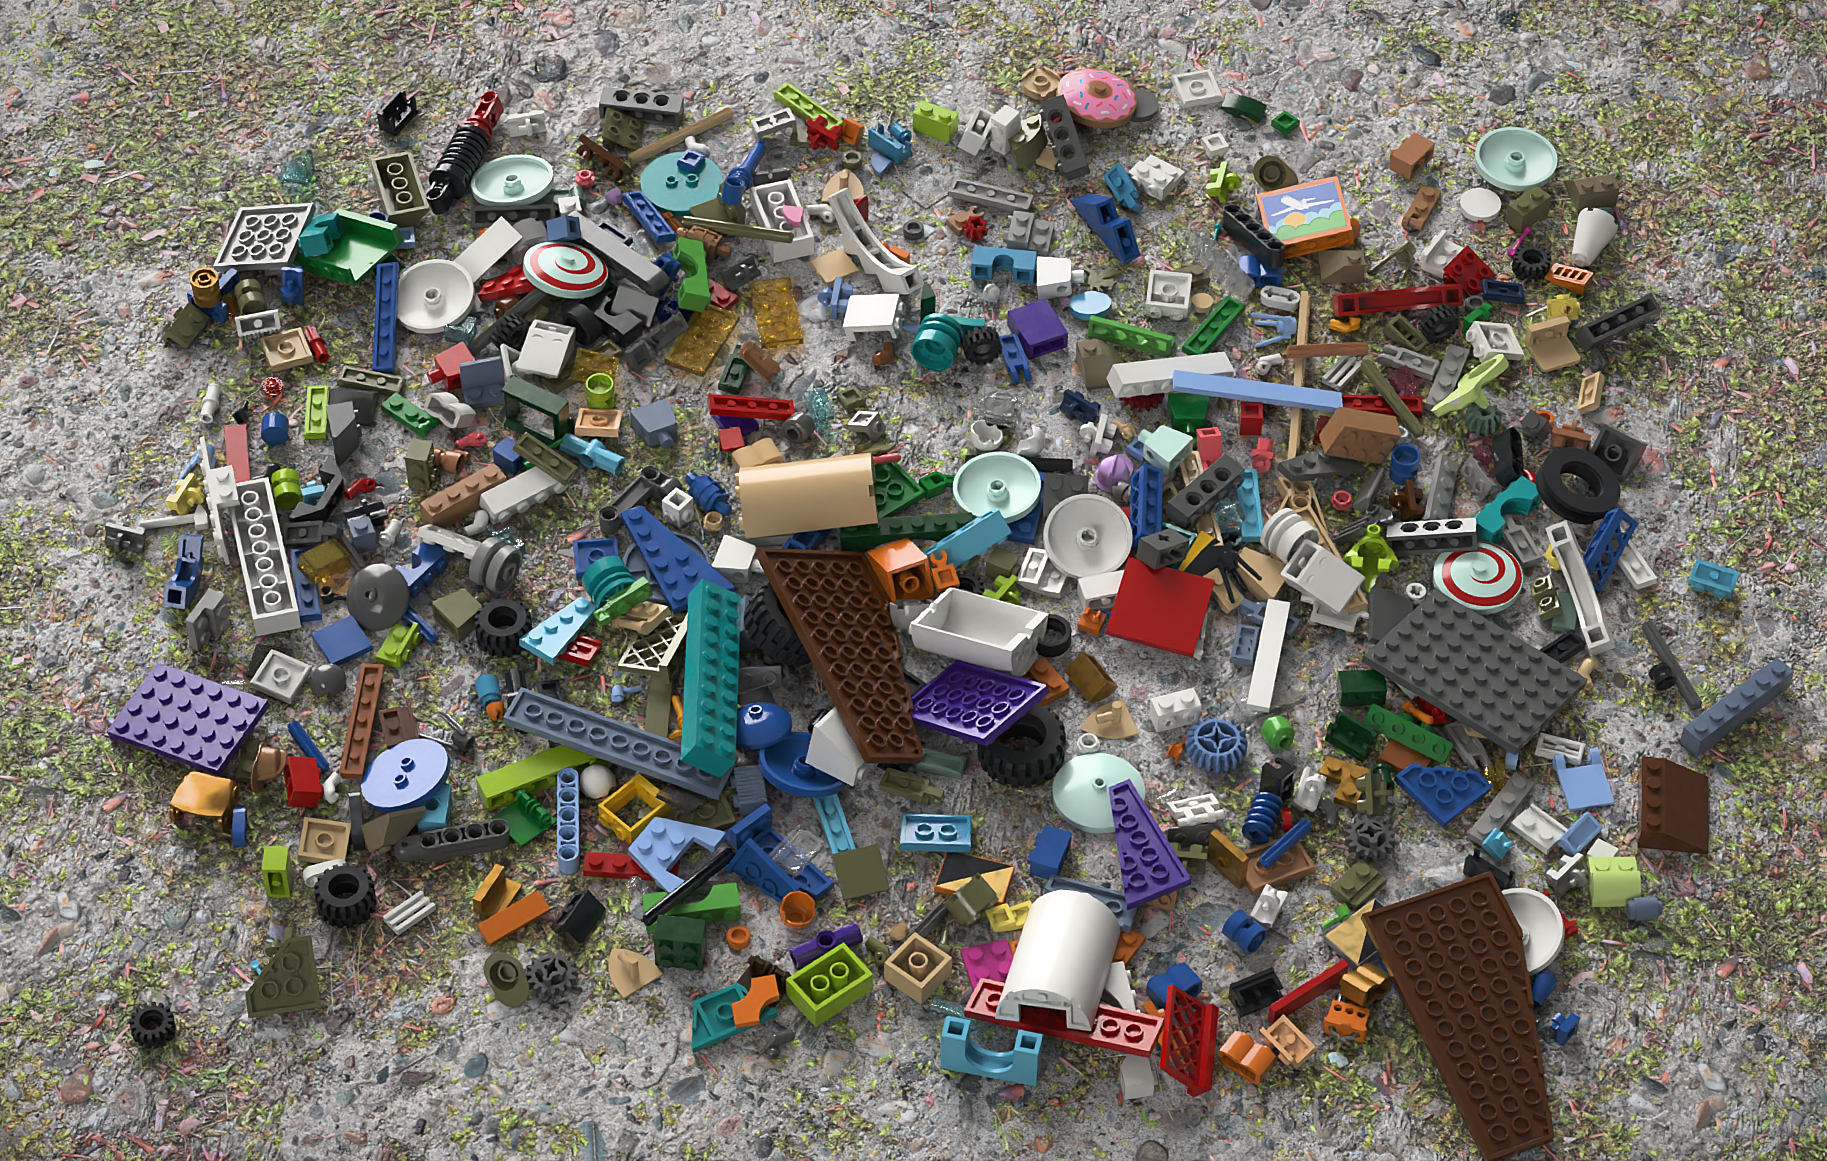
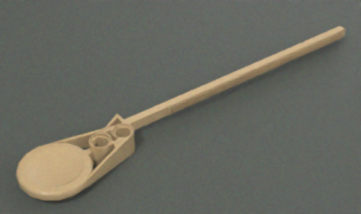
[1267,291,1329,562]

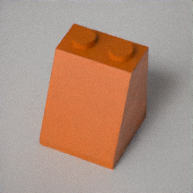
[867,538,935,604]

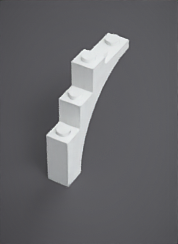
[827,188,924,294]

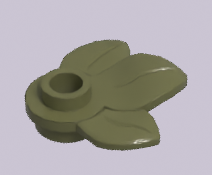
[853,439,896,455]

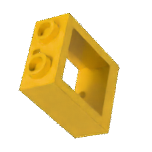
[598,773,672,845]

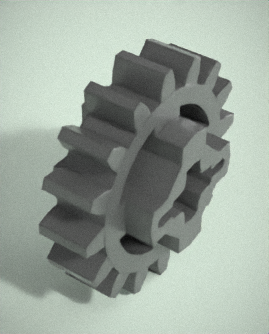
[1344,815,1396,862]
[525,950,578,1000]

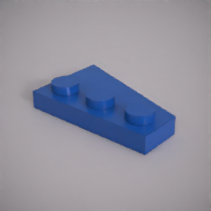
[724,838,801,903]

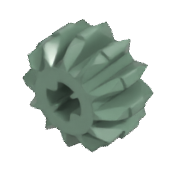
[1465,401,1502,437]

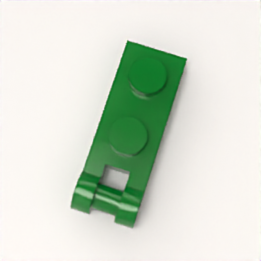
[381,392,440,437]

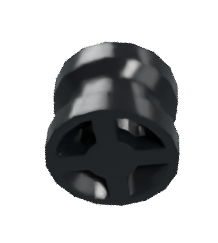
[1648,663,1677,691]

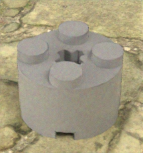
[510,218,550,264]

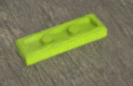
[304,385,330,440]

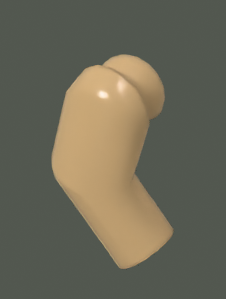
[1111,419,1136,439]
[1577,658,1599,690]

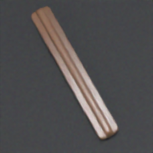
[1286,342,1369,358]

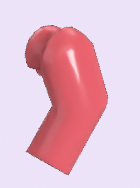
[454,432,487,450]

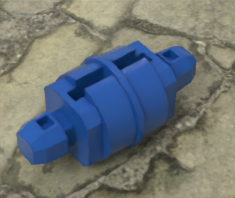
[685,472,732,516]

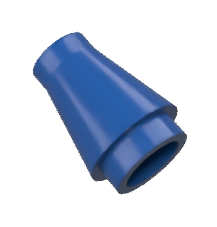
[1531,970,1557,1008]

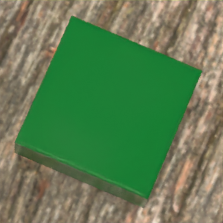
[1271,111,1300,136]

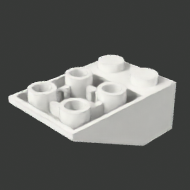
[516,319,576,378]
[1280,538,1365,614]

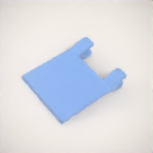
[1552,748,1615,811]

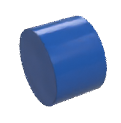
[261,413,289,445]

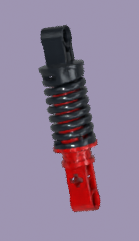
[425,91,504,215]

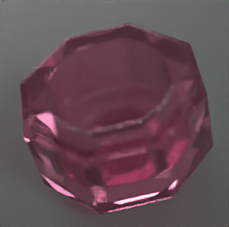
[1473,444,1493,465]

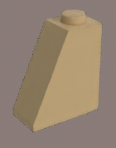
[1233,547,1288,603]

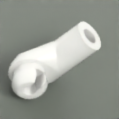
[685,136,711,157]
[808,204,835,223]
[463,510,489,537]
[323,772,342,804]

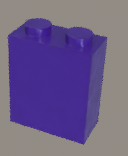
[1007,299,1068,360]

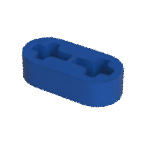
[233,807,247,848]

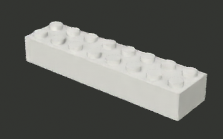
[228,477,301,636]

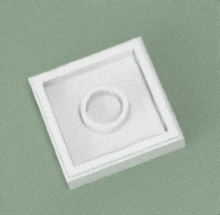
[1172,69,1222,108]
[250,649,312,705]

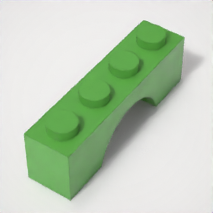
[672,237,712,313]
[642,882,741,931]

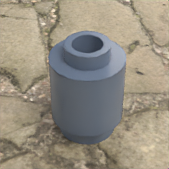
[1626,896,1663,921]

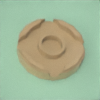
[1021,67,1060,100]

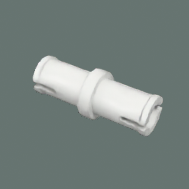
[199,383,222,424]

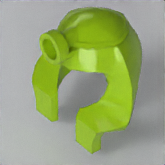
[1343,524,1400,595]

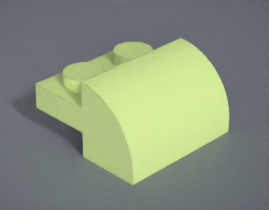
[1587,857,1641,907]

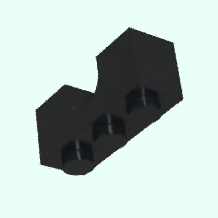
[578,292,643,349]

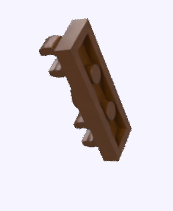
[576,134,634,181]

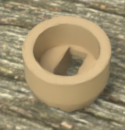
[888,920,909,941]

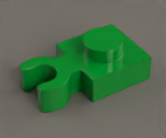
[1461,302,1493,336]

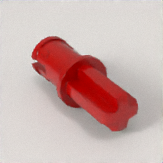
[304,326,330,363]

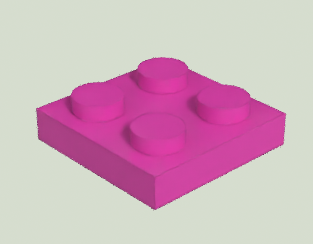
[960,939,1013,992]

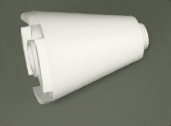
[1571,208,1619,267]

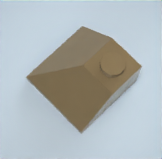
[1317,249,1365,284]
[1076,339,1122,391]
[361,806,426,854]

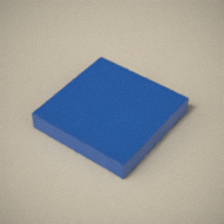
[573,537,619,579]
[311,615,373,666]

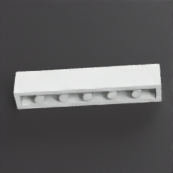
[1106,352,1235,398]

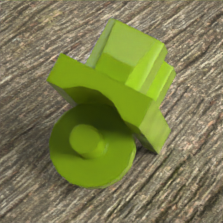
[1206,162,1242,203]
[982,574,1021,606]

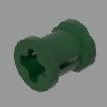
[1371,763,1395,790]

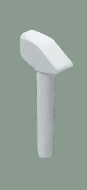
[140,504,209,530]

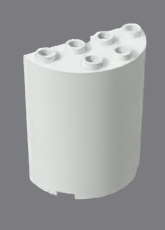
[909,587,1048,677]

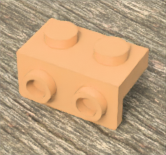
[1260,1014,1318,1070]

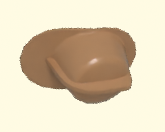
[251,742,287,794]

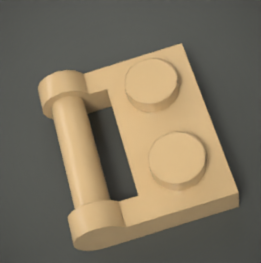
[612,601,671,635]

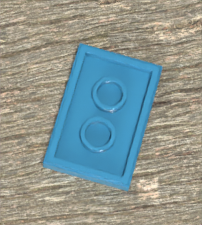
[900,814,972,853]

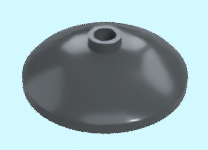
[346,564,410,631]

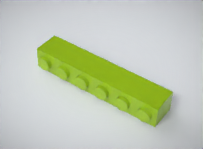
[476,745,609,812]

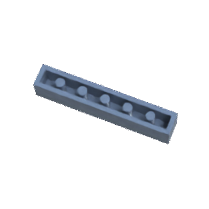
[1680,658,1794,758]

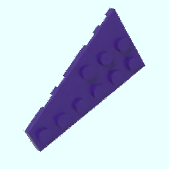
[1109,779,1191,910]

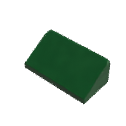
[920,281,936,324]

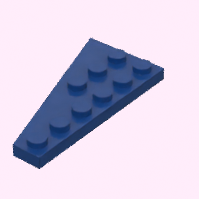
[620,505,735,614]

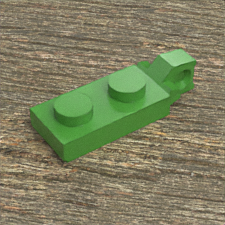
[593,577,653,626]

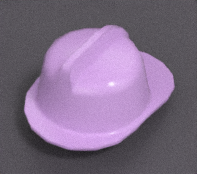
[1095,453,1133,493]

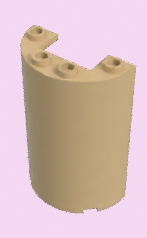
[735,452,878,539]

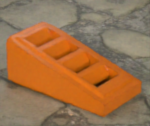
[1545,263,1594,295]

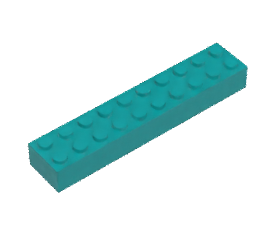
[681,579,741,778]

